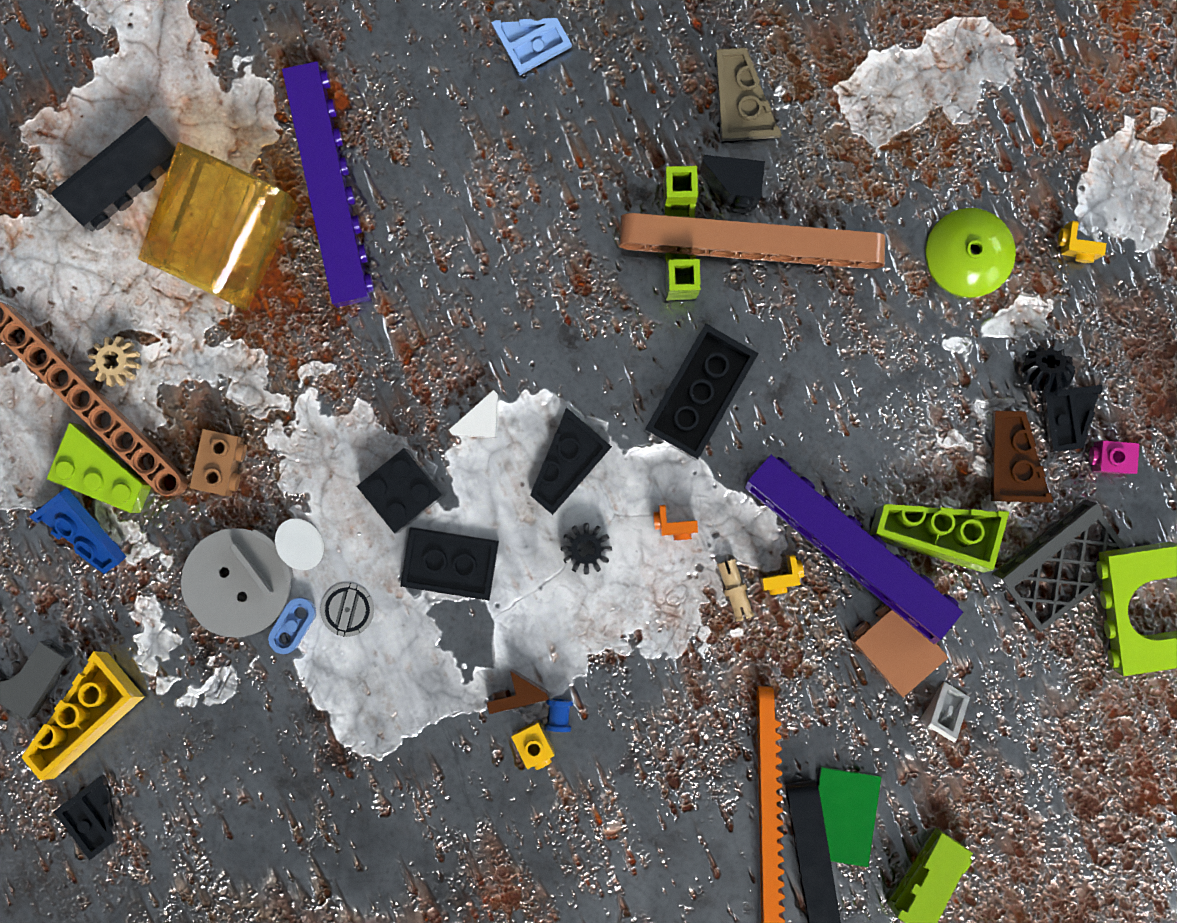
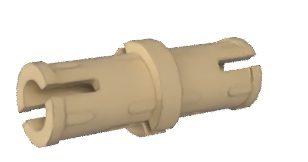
[717,558,754,622]

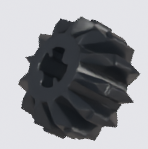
[1021,345,1075,396]
[561,523,612,575]

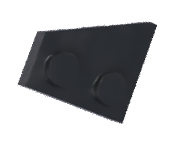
[1041,384,1103,453]
[54,775,117,861]

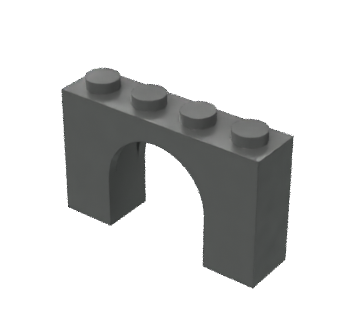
[0,640,74,720]

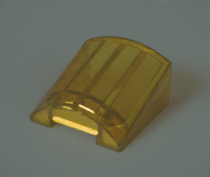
[138,141,298,311]

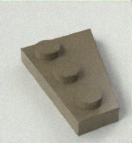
[716,48,782,141]

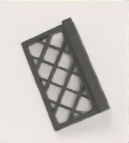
[992,499,1127,633]

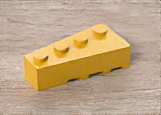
[21,651,145,781]

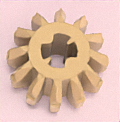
[88,336,142,387]

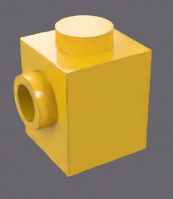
[511,720,555,770]

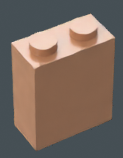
[850,604,949,697]

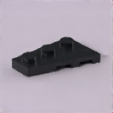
[530,407,612,515]

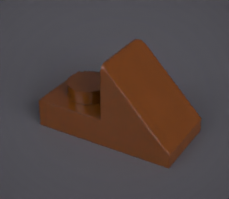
[486,669,549,714]

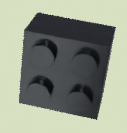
[356,448,445,534]

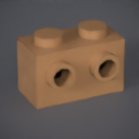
[190,429,247,496]

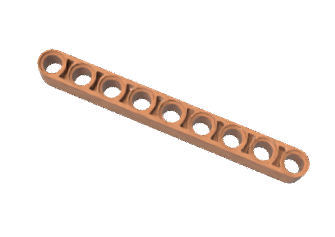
[619,213,885,269]
[0,302,188,496]

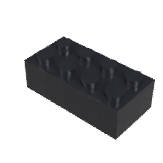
[644,323,759,461]

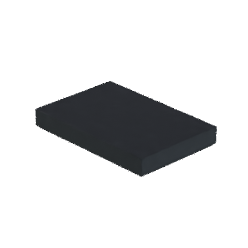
[400,527,499,601]

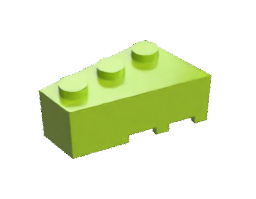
[46,422,151,513]
[887,828,973,923]

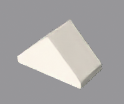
[449,390,500,438]
[919,682,970,742]

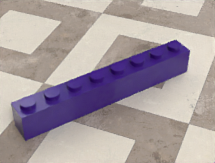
[282,61,375,308]
[745,454,963,644]

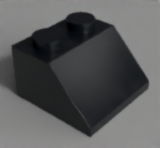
[699,155,765,213]

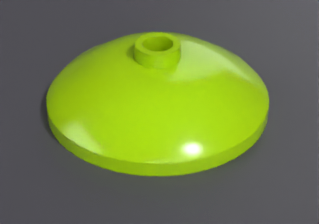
[925,208,1016,298]

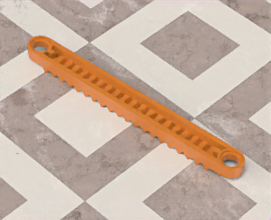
[756,686,785,923]

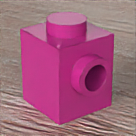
[1089,441,1139,475]

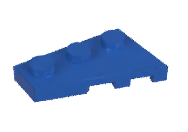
[29,487,127,574]

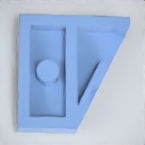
[491,18,572,76]

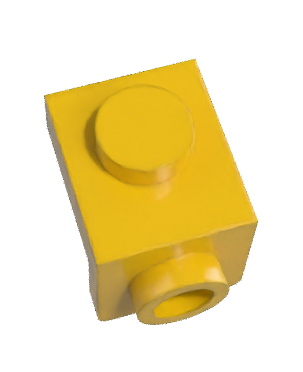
[1058,221,1107,263]
[759,554,804,595]

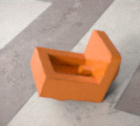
[653,505,698,540]

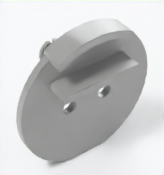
[181,528,294,638]

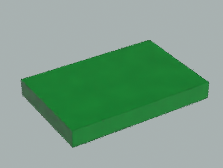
[818,766,882,867]

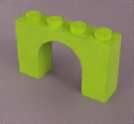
[663,166,701,300]
[1096,541,1177,676]

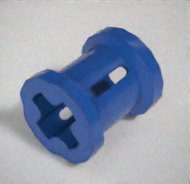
[544,698,573,732]

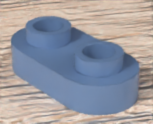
[268,597,316,654]

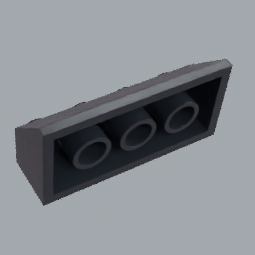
[51,116,184,232]

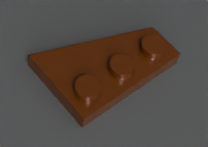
[991,411,1054,503]

